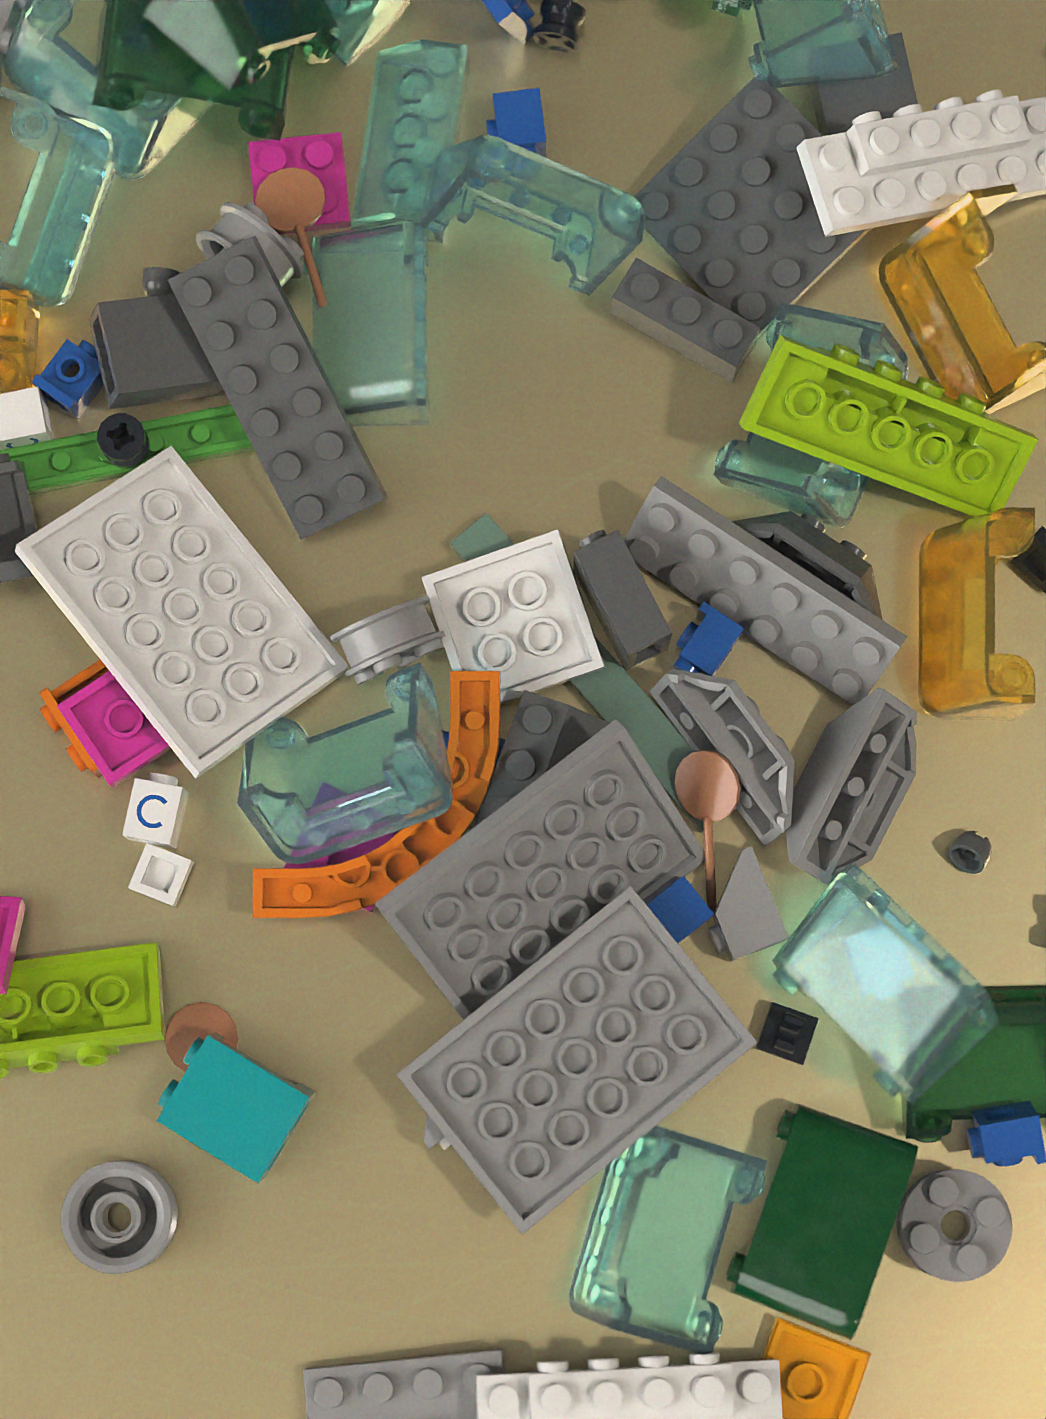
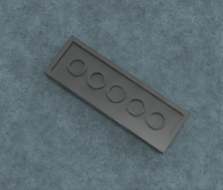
[167,235,388,540]

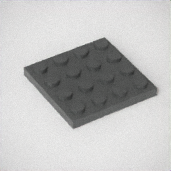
[624,72,872,339]

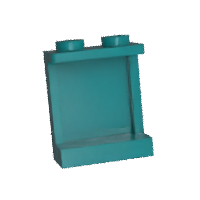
[157,1032,316,1183]

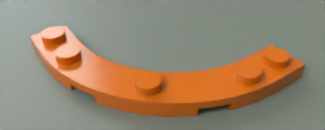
[253,671,501,918]

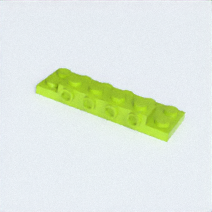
[739,334,1039,525]
[0,942,165,1079]

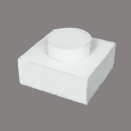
[128,843,194,907]

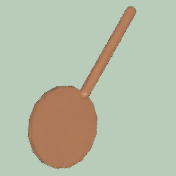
[256,167,327,307]
[674,750,740,912]
[165,1002,238,1072]

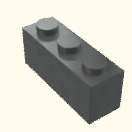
[611,258,760,383]

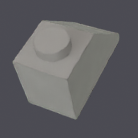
[708,846,789,962]

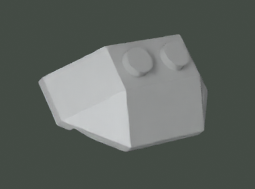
[649,669,796,847]
[786,688,917,885]

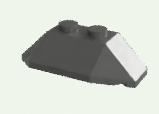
[731,511,883,620]

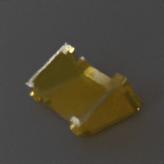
[918,507,1035,721]

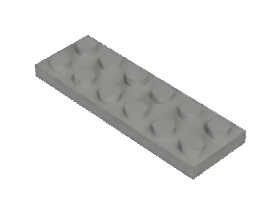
[624,476,907,705]

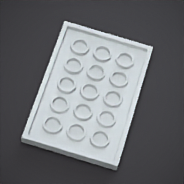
[15,446,349,779]

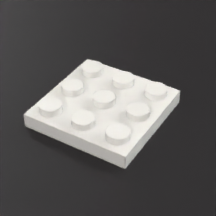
[421,529,606,704]

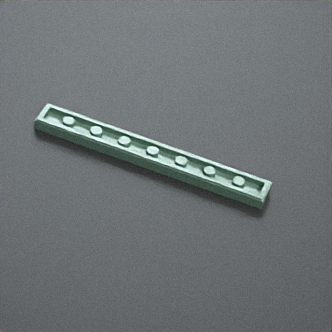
[450,513,715,833]

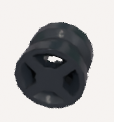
[533,0,586,53]
[97,413,150,468]

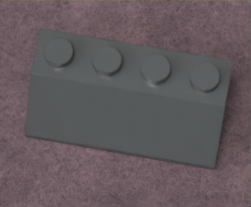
[474,690,610,827]

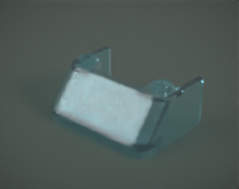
[4,0,227,180]
[0,85,121,308]

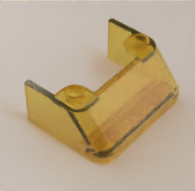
[879,183,1046,414]

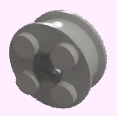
[196,202,304,287]
[330,595,446,685]
[61,1161,178,1274]
[896,1169,1012,1282]

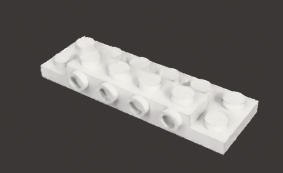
[796,90,1046,237]
[476,1353,782,1419]

